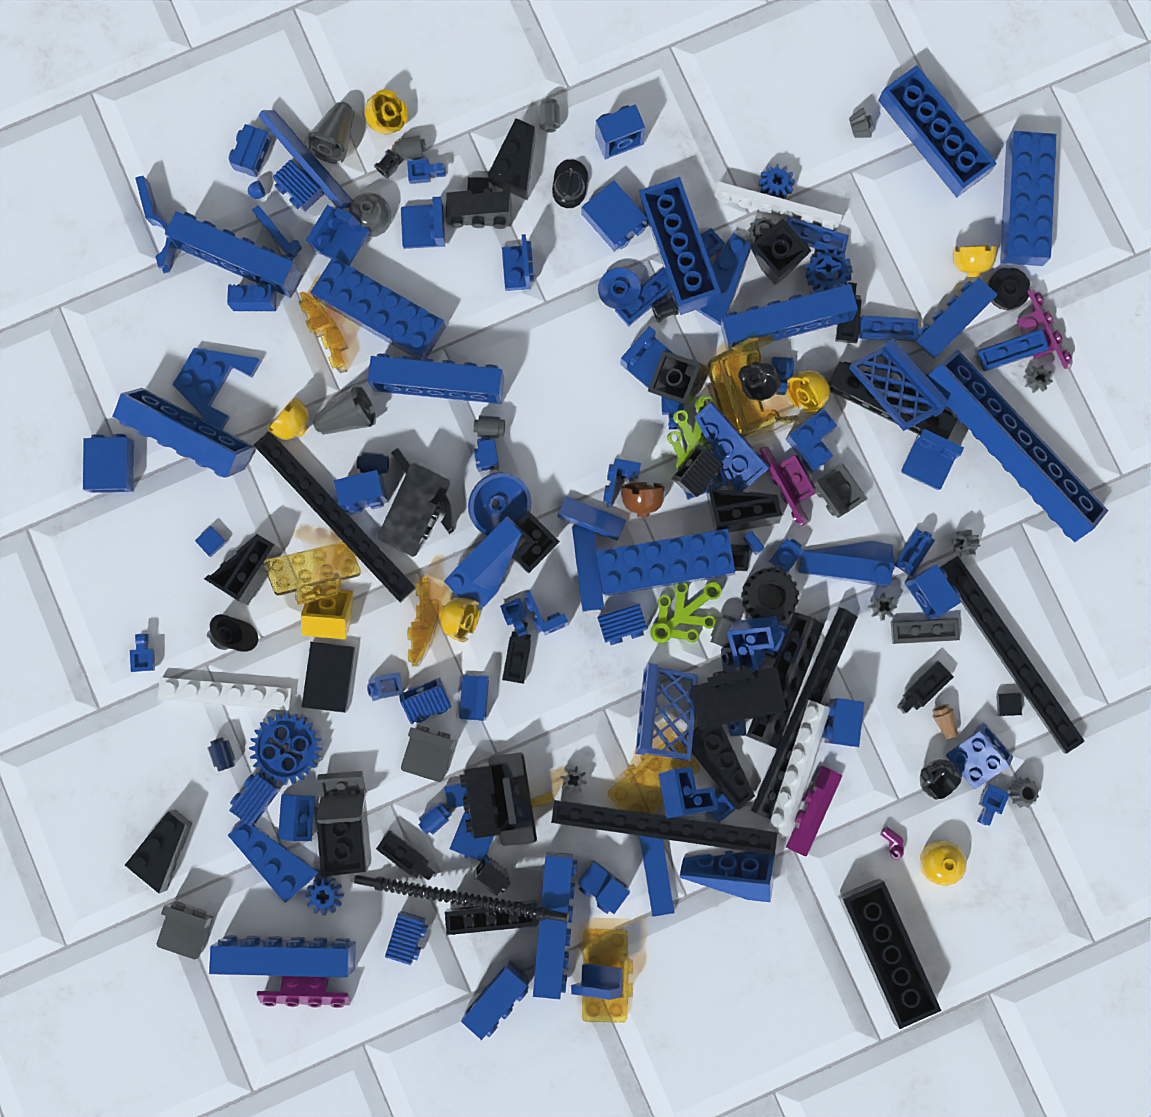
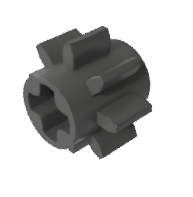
[1023,365,1053,393]
[952,530,981,557]
[868,593,897,621]
[560,766,587,794]

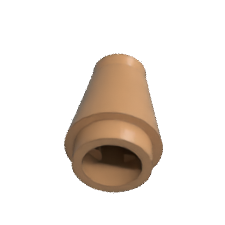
[932,704,958,739]

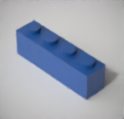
[916,277,998,359]

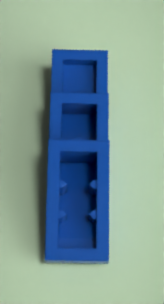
[572,526,604,612]

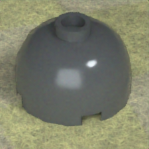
[349,192,392,237]

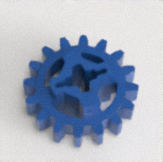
[805,249,853,291]

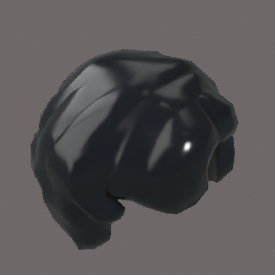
[738,362,780,401]
[920,759,962,800]

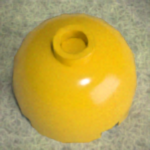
[364,89,408,135]
[952,245,997,277]
[787,370,830,414]
[267,397,309,440]
[439,597,480,643]
[920,840,967,886]

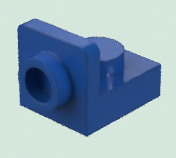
[769,538,804,574]
[367,672,404,701]

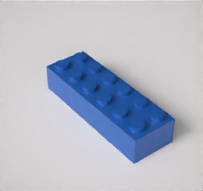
[878,65,997,198]
[1000,131,1057,266]
[639,177,721,315]
[165,211,302,298]
[310,257,446,361]
[721,283,858,353]
[368,353,504,404]
[112,388,254,478]
[596,529,735,596]
[533,852,577,999]
[209,935,356,977]

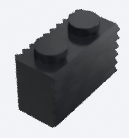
[671,444,723,497]
[474,855,511,896]

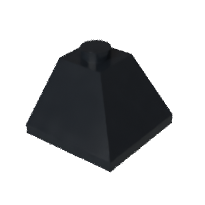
[750,219,811,285]
[648,351,709,405]

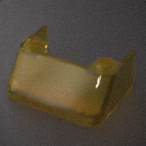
[707,336,799,439]

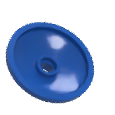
[468,472,532,536]

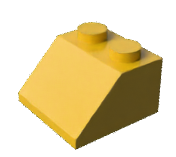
[301,587,353,639]

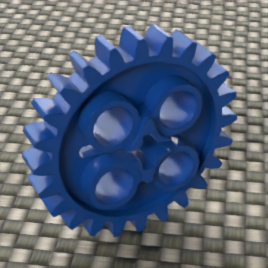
[249,712,323,785]

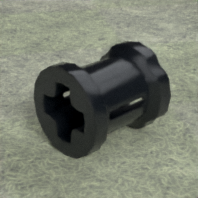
[374,149,402,178]
[651,297,679,323]

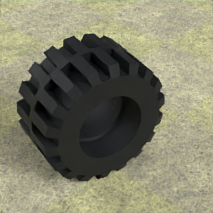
[741,567,799,623]

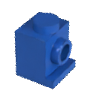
[474,437,499,472]

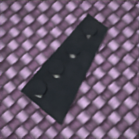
[685,725,755,810]

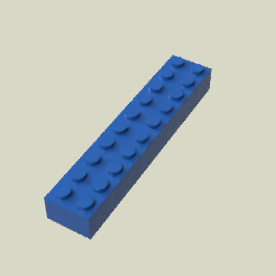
[927,350,1109,543]

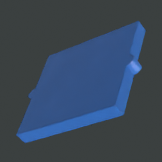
[449,812,494,862]

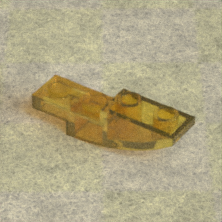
[299,291,349,374]
[407,577,439,667]

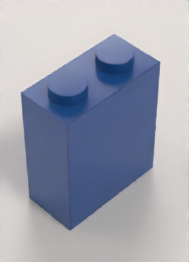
[581,181,647,252]
[83,434,134,493]

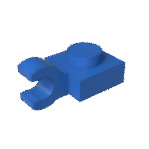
[407,158,446,184]
[771,357,794,395]
[661,396,684,430]
[500,598,528,636]
[130,634,155,672]
[977,784,1010,826]

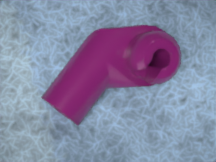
[880,826,904,860]

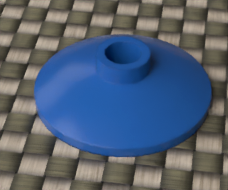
[598,268,641,309]

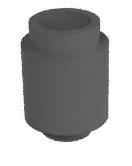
[539,98,560,133]
[395,135,427,160]
[474,415,505,439]
[710,614,736,648]

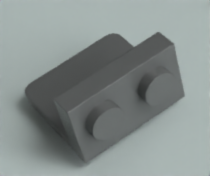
[813,463,868,518]
[401,724,456,782]
[316,771,366,824]
[156,901,214,960]

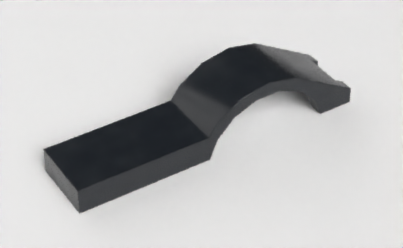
[391,448,454,535]

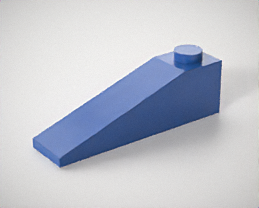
[444,517,523,607]
[799,541,894,588]

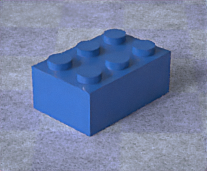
[461,960,529,1041]

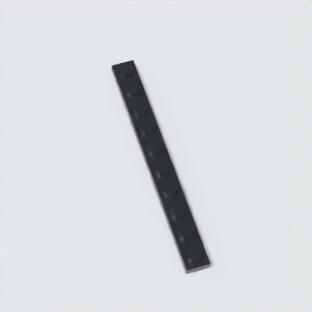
[254,431,417,603]
[940,556,1085,754]
[751,607,858,819]
[551,800,778,855]

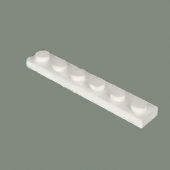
[714,181,843,230]
[157,677,293,711]
[768,700,829,836]

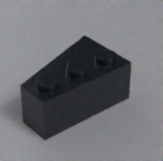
[488,118,536,201]
[445,186,512,229]
[706,486,782,533]
[204,534,283,605]
[459,766,502,839]
[125,810,193,894]

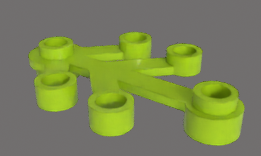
[667,395,714,471]
[650,582,722,644]

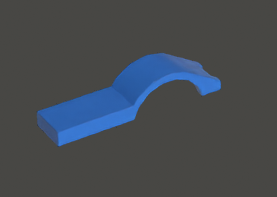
[135,175,177,274]

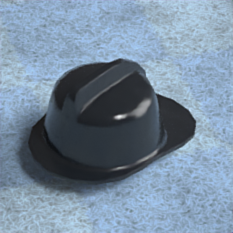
[552,159,588,208]
[206,614,259,652]

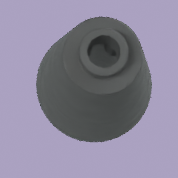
[305,102,354,164]
[313,385,376,435]

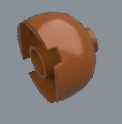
[621,482,665,517]

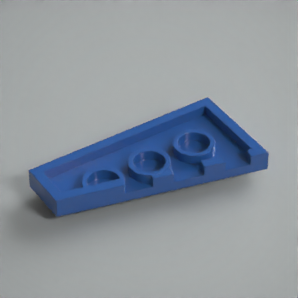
[696,232,751,326]
[695,402,770,492]
[228,821,320,903]

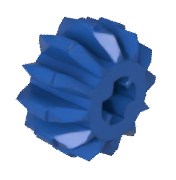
[758,163,795,199]
[305,876,344,916]

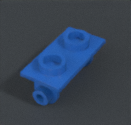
[894,528,935,577]

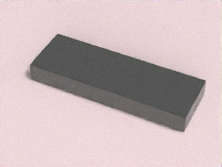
[891,618,960,644]

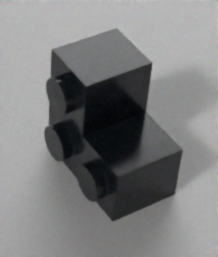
[511,510,560,573]

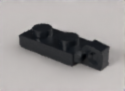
[835,282,862,344]
[502,622,532,684]
[897,660,954,714]
[376,830,435,881]

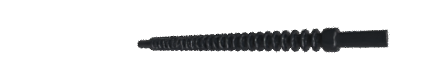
[354,875,569,922]

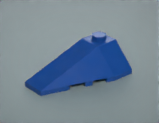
[679,851,775,903]

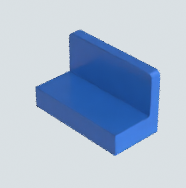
[459,675,489,721]
[278,794,315,841]
[571,963,623,1000]

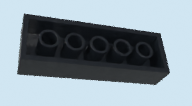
[838,878,942,1029]

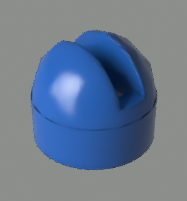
[248,180,266,199]

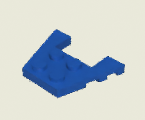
[173,348,262,430]

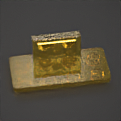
[264,542,361,605]
[607,736,700,814]
[582,928,633,1023]

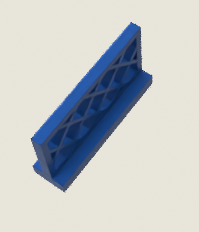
[849,339,948,431]
[635,663,698,761]

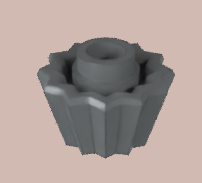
[849,108,874,138]
[748,217,775,242]
[1009,777,1039,808]

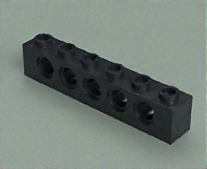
[828,361,958,440]
[746,612,824,749]

